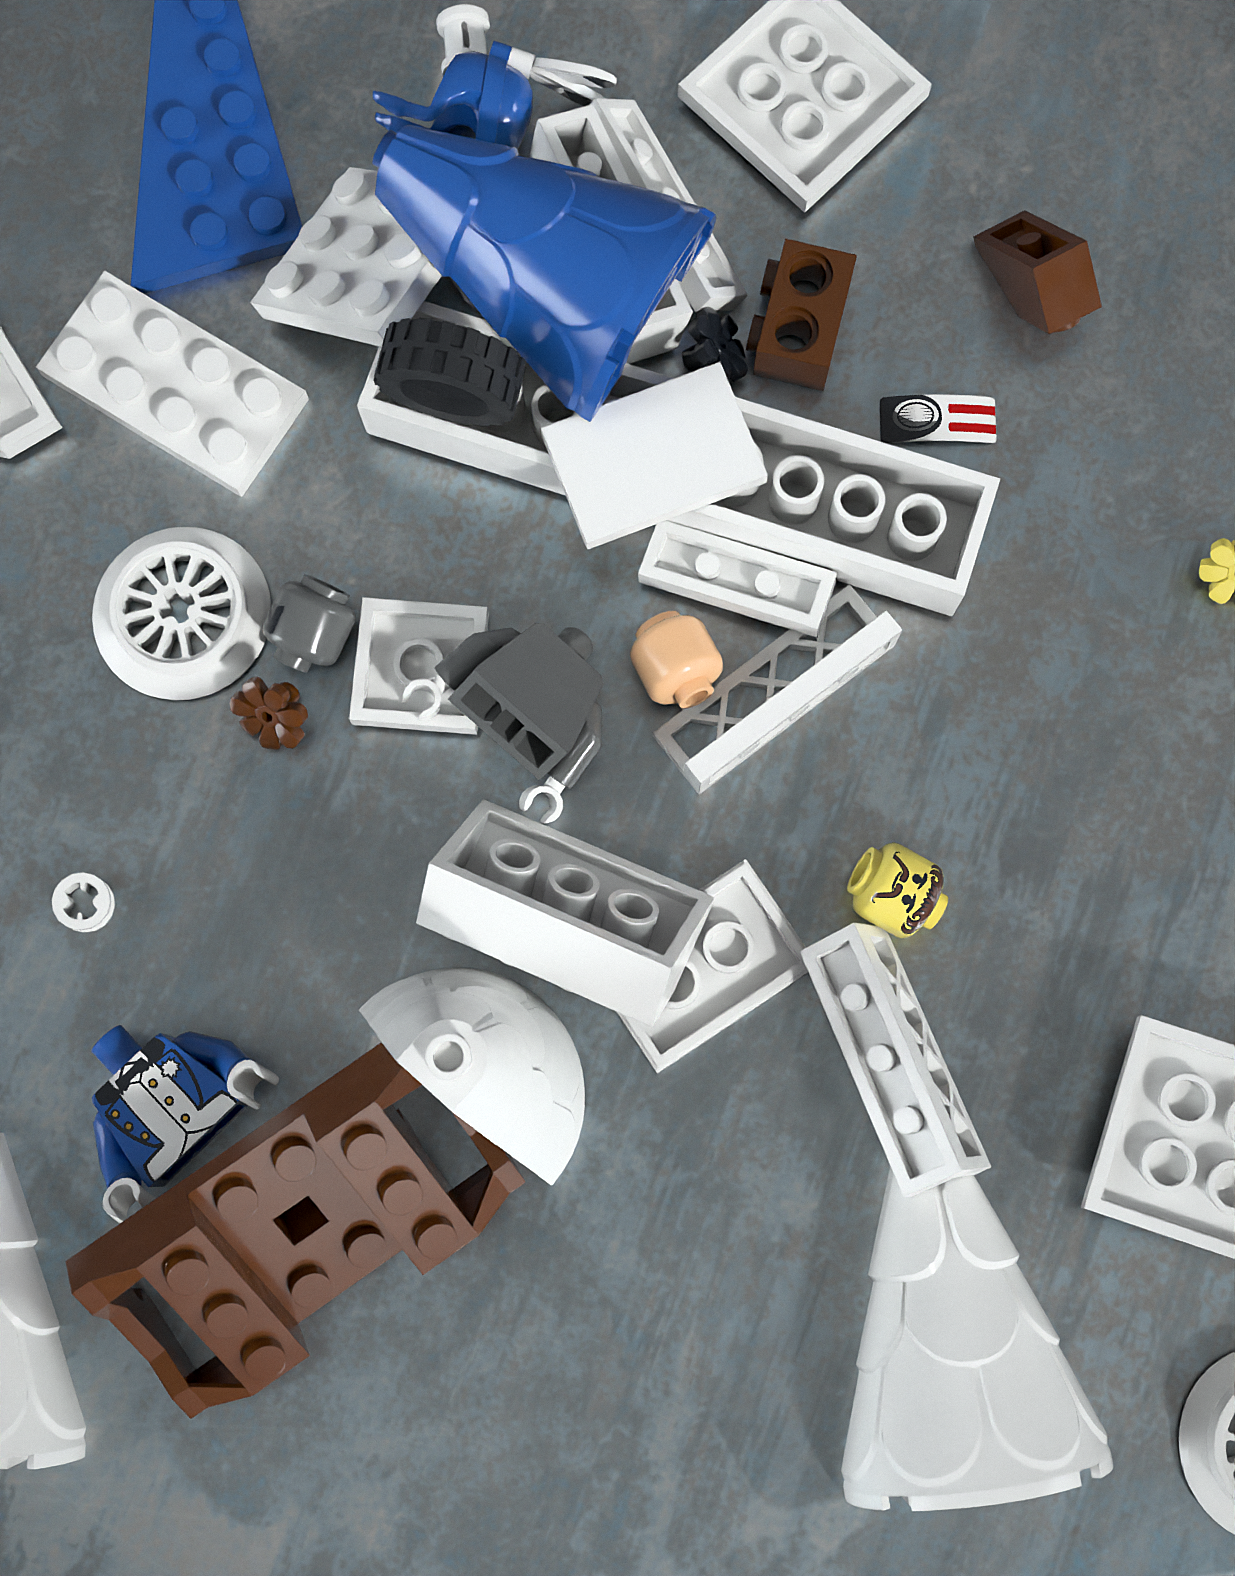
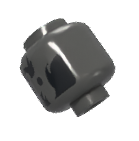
[262,574,356,673]

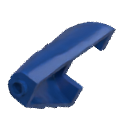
[372,125,716,422]

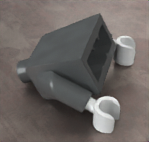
[403,623,604,823]

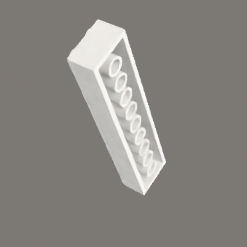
[357,301,1000,616]

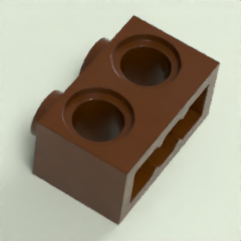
[746,238,857,391]

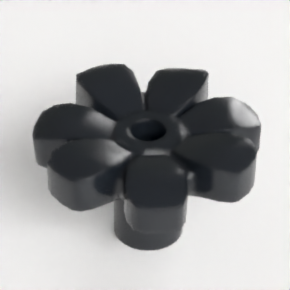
[682,307,748,382]

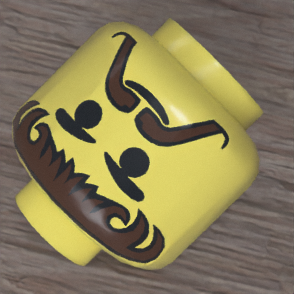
[847,842,948,938]

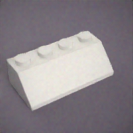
[416,799,714,1027]

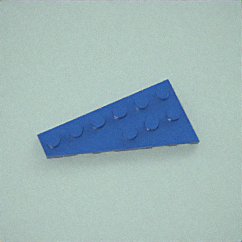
[131,0,303,294]

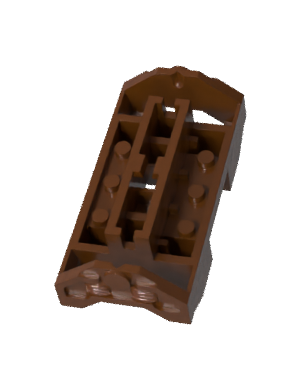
[65,1042,526,1419]

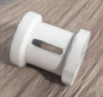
[436,4,490,76]

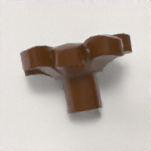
[229,677,308,750]

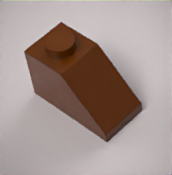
[973,210,1102,334]

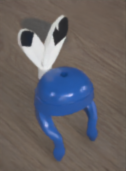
[373,40,617,150]

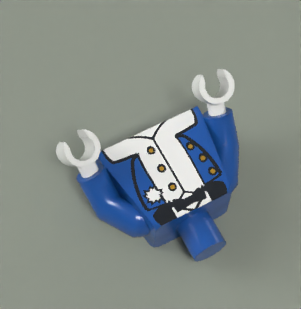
[91,1025,279,1224]

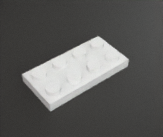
[36,271,309,497]

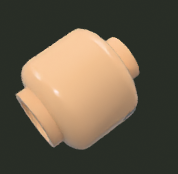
[630,611,723,708]

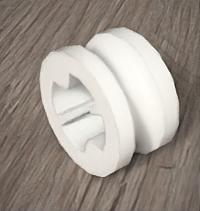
[52,872,115,933]

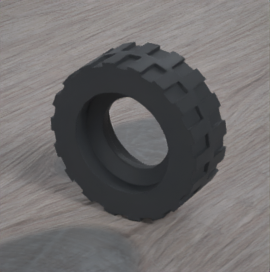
[373,318,526,426]

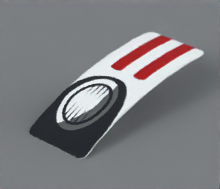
[880,394,996,443]

